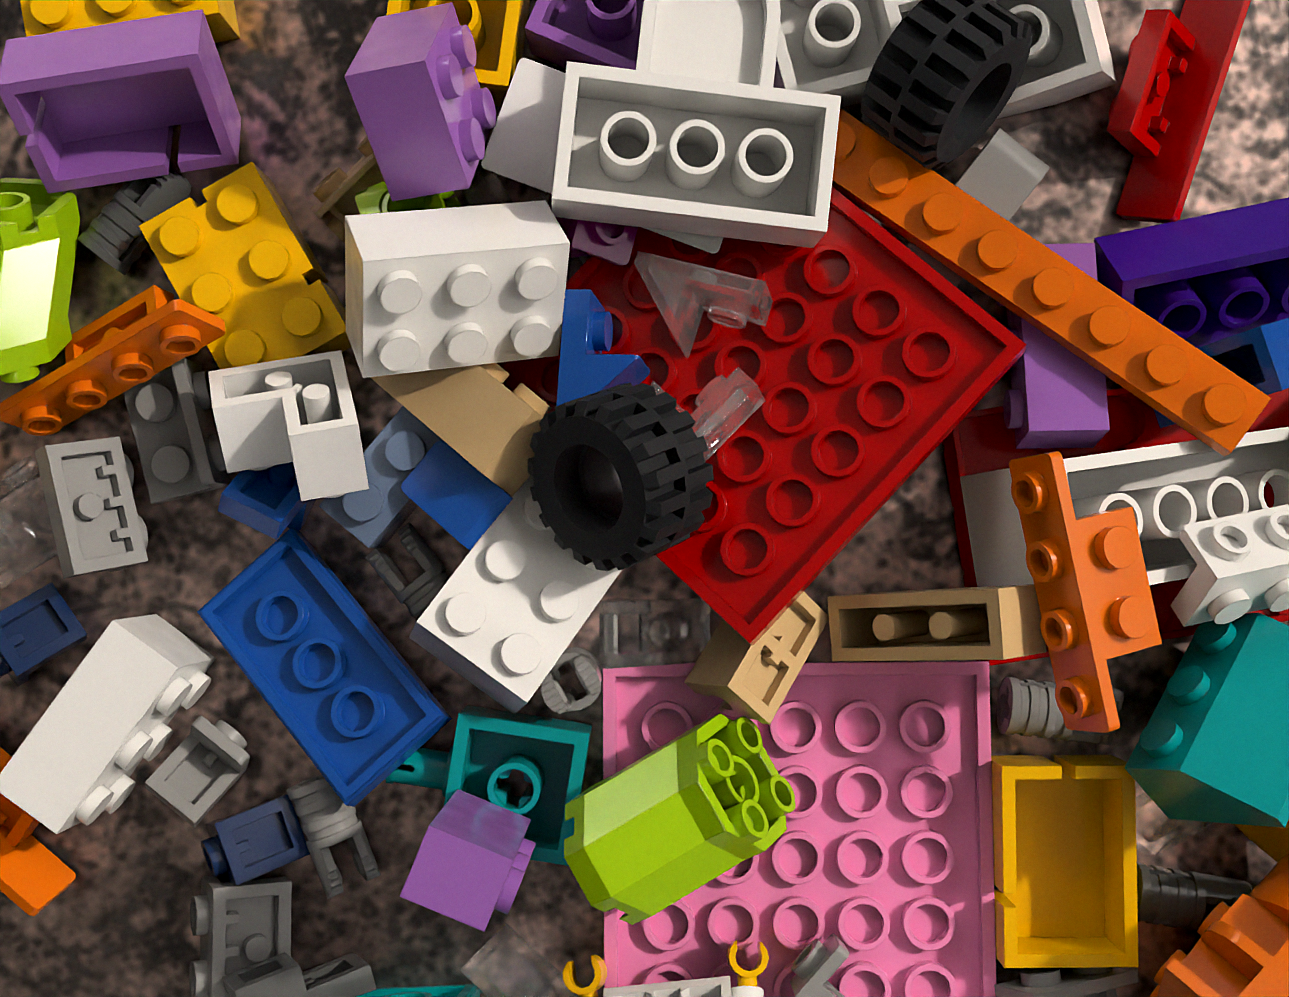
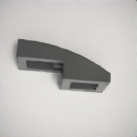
[222,952,376,997]

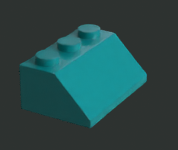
[1124,613,1289,828]

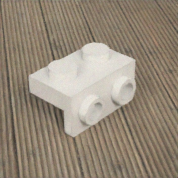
[1170,504,1289,627]

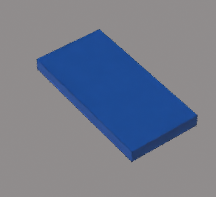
[197,527,452,807]

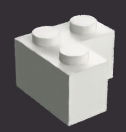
[208,350,369,501]

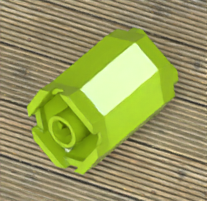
[0,178,80,383]
[564,713,795,925]

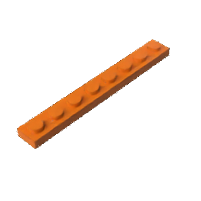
[832,108,1272,457]

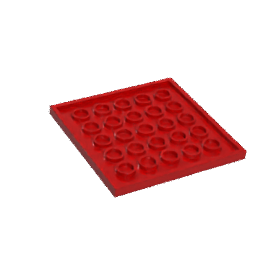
[497,186,1027,645]

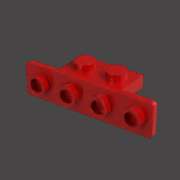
[1107,0,1251,223]

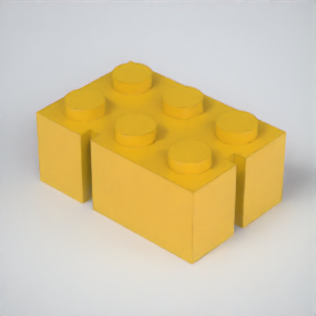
[139,162,351,369]
[991,755,1138,968]

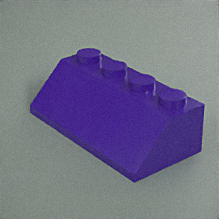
[1094,197,1289,383]

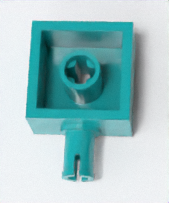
[385,705,592,866]

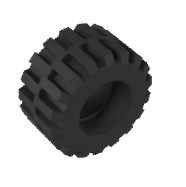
[861,0,1033,170]
[528,382,714,571]

